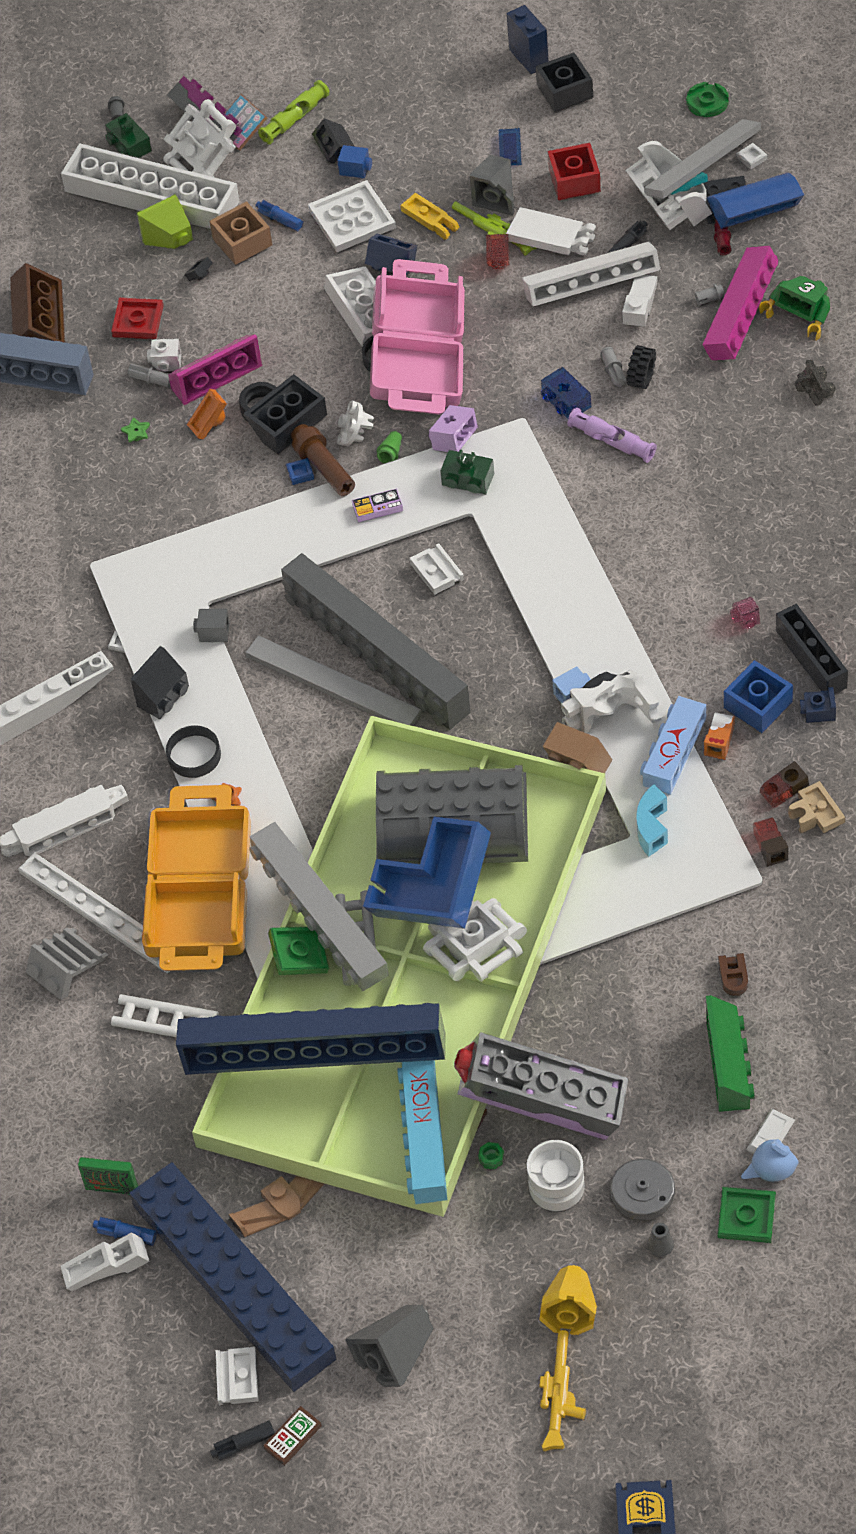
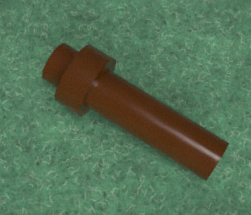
[291,424,355,496]

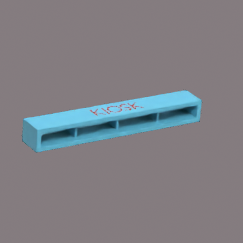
[397,1060,448,1204]

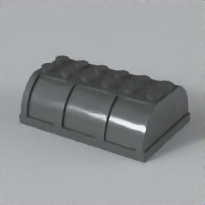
[376,765,528,864]

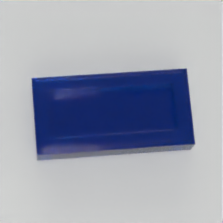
[498,128,522,166]

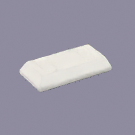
[746,1108,795,1154]

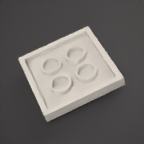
[308,180,396,252]

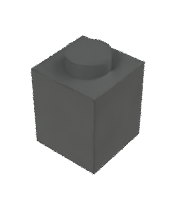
[193,609,230,642]

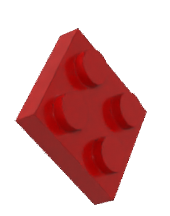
[111,298,164,339]

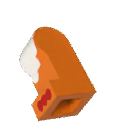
[704,712,735,760]

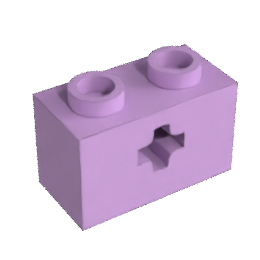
[429,405,478,452]

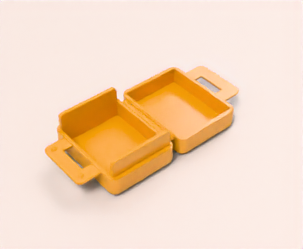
[142,785,251,971]

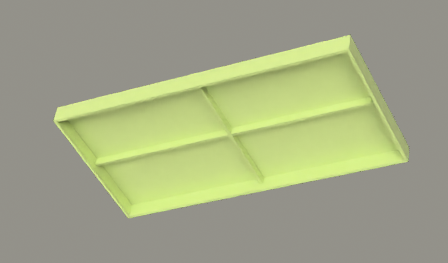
[192,716,606,1217]

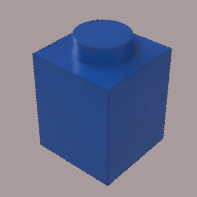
[338,145,372,178]

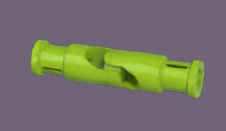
[258,80,330,145]

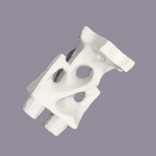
[561,670,661,733]

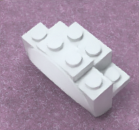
[626,141,712,230]

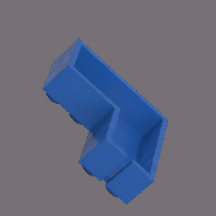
[363,817,491,929]

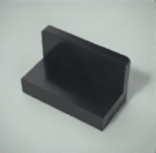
[312,118,355,164]

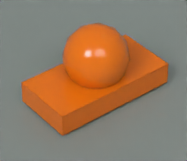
[187,389,227,439]

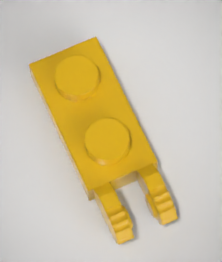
[401,193,459,240]

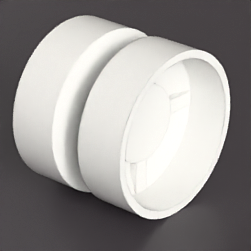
[527,1140,585,1211]

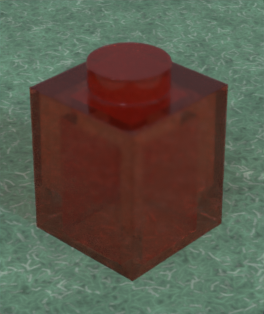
[486,234,510,269]

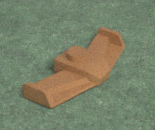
[228,1176,325,1237]

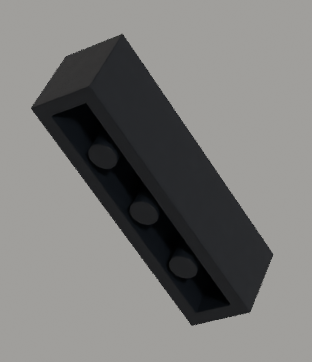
[776,603,848,694]

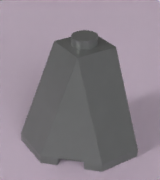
[470,155,515,216]
[345,1305,434,1387]

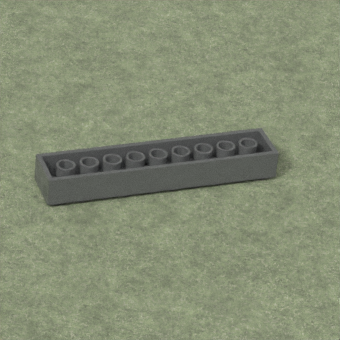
[281,553,471,730]

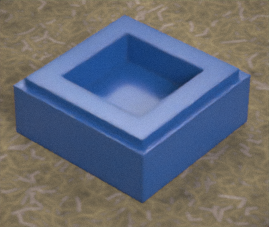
[286,458,314,485]

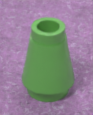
[376,431,402,464]

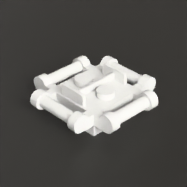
[163,99,236,177]
[423,898,527,982]

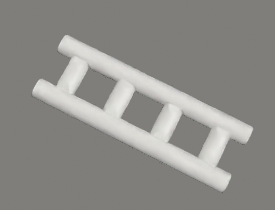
[111,994,219,1037]

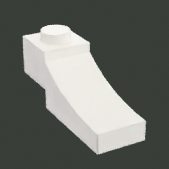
[623,275,658,327]
[61,1232,149,1291]

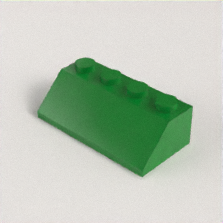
[706,995,755,1112]

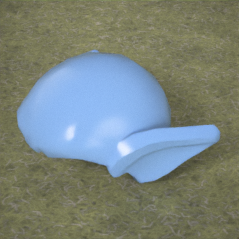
[741,1139,799,1182]

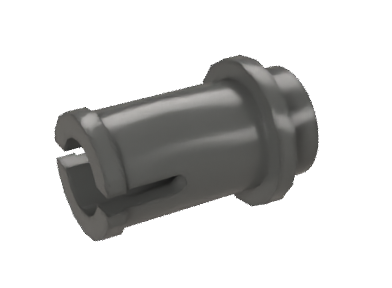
[108,96,125,120]

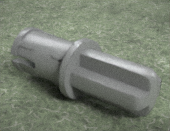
[600,347,626,388]
[128,364,170,388]

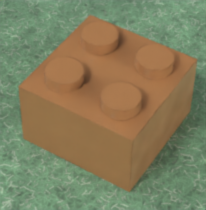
[209,201,273,265]
[543,722,613,773]

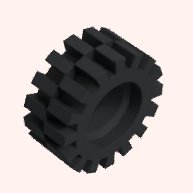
[626,345,656,389]

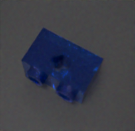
[540,366,591,419]

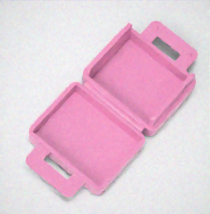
[370,259,464,415]

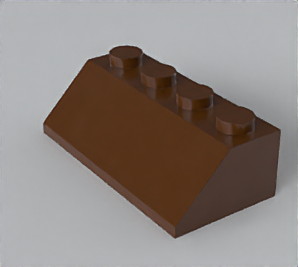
[10,263,65,343]

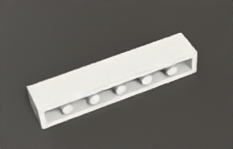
[522,242,660,306]

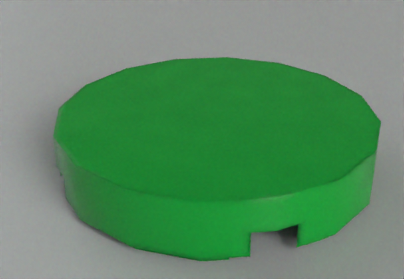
[686,82,729,117]

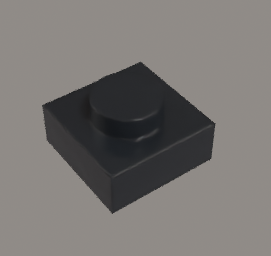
[184,257,213,281]

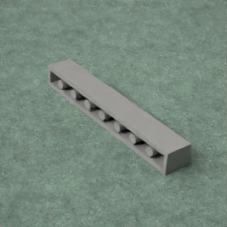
[249,822,388,991]

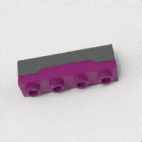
[167,76,243,142]

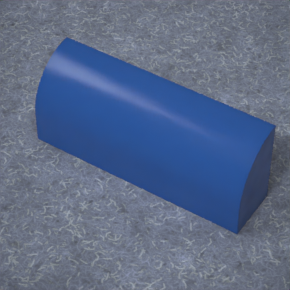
[706,173,804,229]

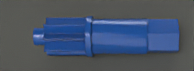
[256,200,304,232]
[93,1217,157,1246]

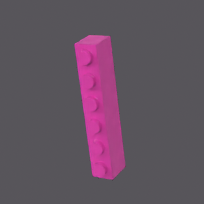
[702,246,779,360]

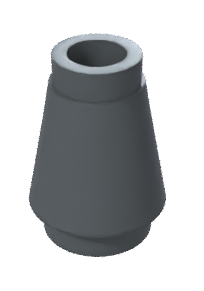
[647,1223,674,1256]

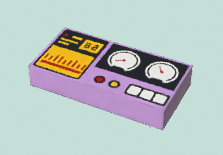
[352,488,403,522]

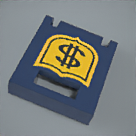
[615,1480,676,1534]

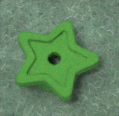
[121,418,150,442]

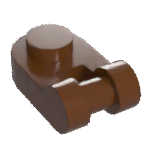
[718,953,748,996]

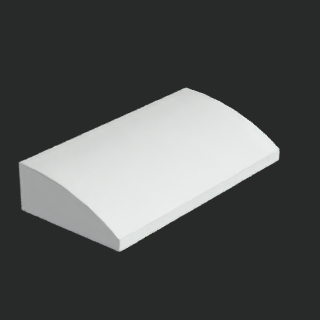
[324,266,375,347]

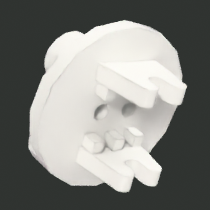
[337,401,374,447]

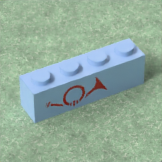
[640,696,706,795]

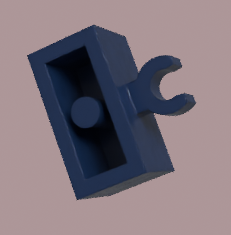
[365,234,418,275]

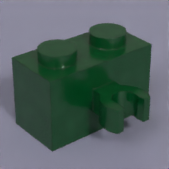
[105,113,152,158]
[440,449,495,495]

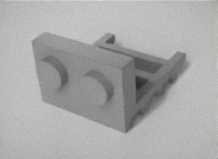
[26,928,108,1000]

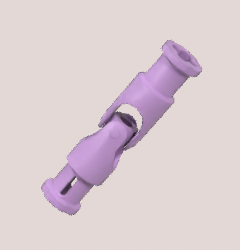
[567,408,657,463]

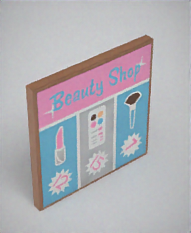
[225,94,268,150]

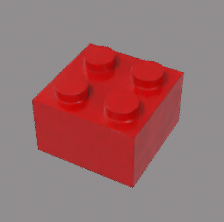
[548,143,601,200]

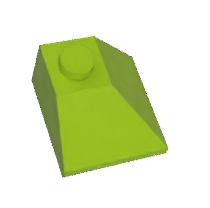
[137,195,193,249]

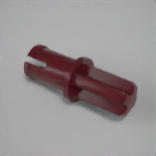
[714,219,732,256]

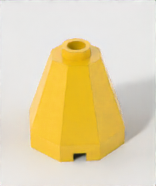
[539,1265,597,1335]

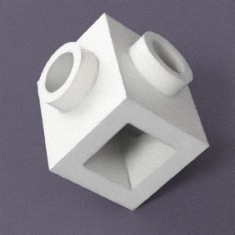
[147,339,181,372]

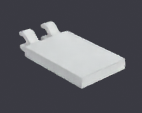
[506,207,596,255]

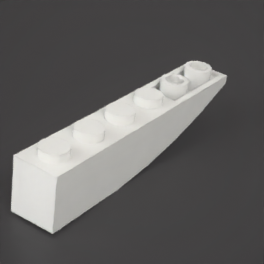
[0,651,114,745]

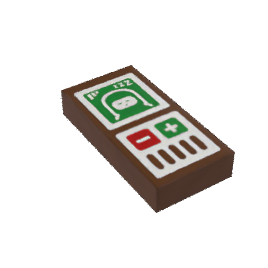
[263,1406,322,1466]

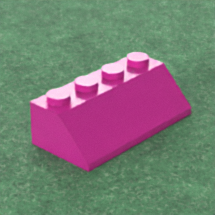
[168,334,262,405]

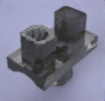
[794,360,836,406]

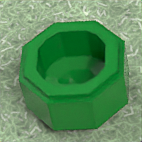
[478,1142,505,1170]

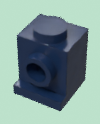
[799,687,836,723]

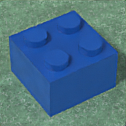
[724,660,793,733]

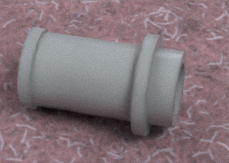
[695,284,725,306]

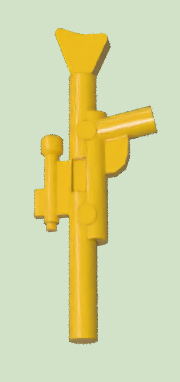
[539,1330,586,1451]

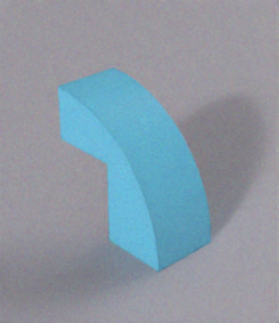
[636,785,668,857]

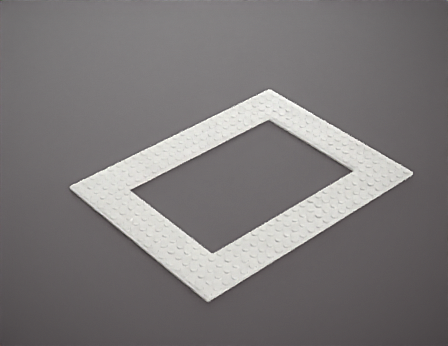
[90,418,762,979]

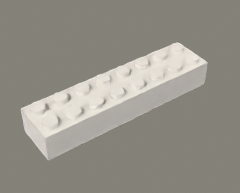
[61,143,239,229]

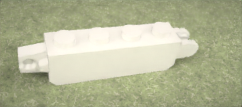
[0,785,129,857]

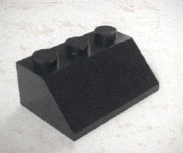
[244,374,327,454]

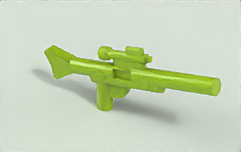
[452,201,537,256]

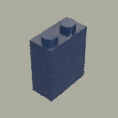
[506,4,549,75]

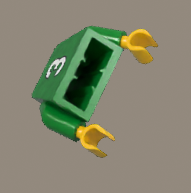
[759,276,830,340]

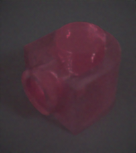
[730,597,760,630]

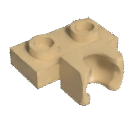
[788,781,845,833]

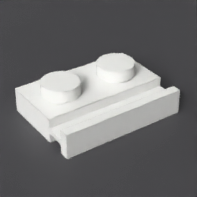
[410,543,464,595]
[216,1347,259,1405]

